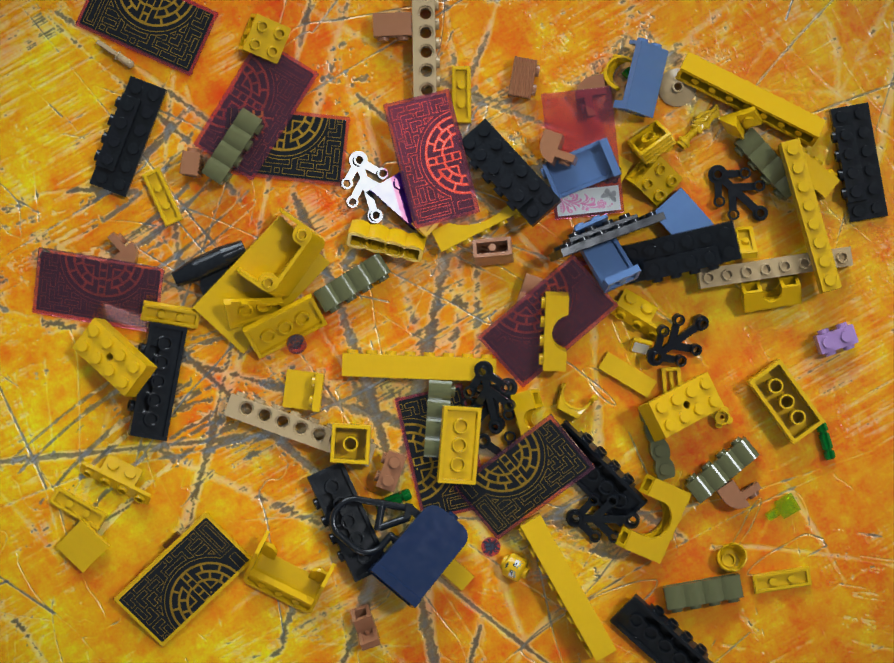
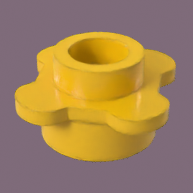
[711,406,733,428]

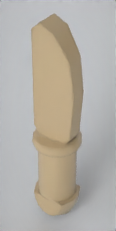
[96,40,134,68]

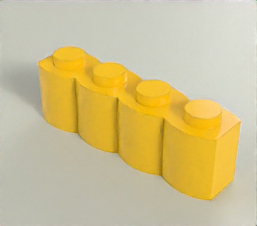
[346,219,427,262]

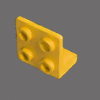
[237,13,291,64]
[625,156,683,207]
[282,369,325,412]

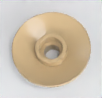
[659,68,696,107]

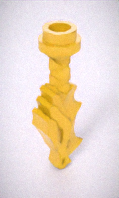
[677,104,721,150]

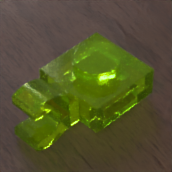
[765,493,801,521]

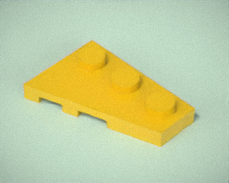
[223,297,284,329]

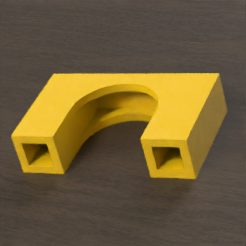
[615,473,691,564]

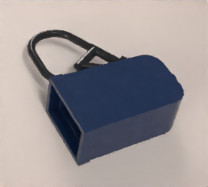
[330,496,468,608]

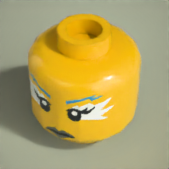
[500,553,530,582]

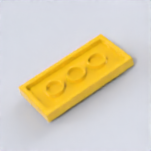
[242,293,328,359]
[437,405,482,485]

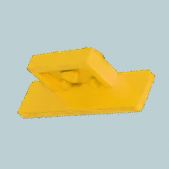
[604,288,665,341]
[79,454,152,505]

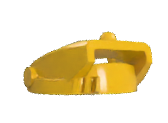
[601,54,632,92]
[557,383,598,419]

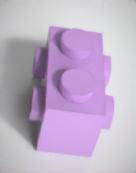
[813,322,859,357]

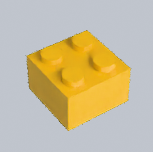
[330,423,372,465]

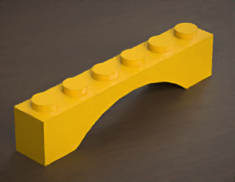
[431,205,522,254]

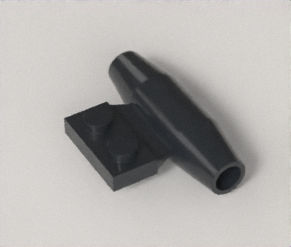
[171,240,246,295]

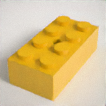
[72,318,157,397]
[746,359,825,444]
[638,372,724,442]

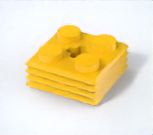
[627,120,677,164]

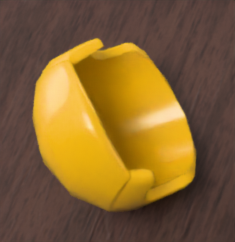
[716,542,748,573]

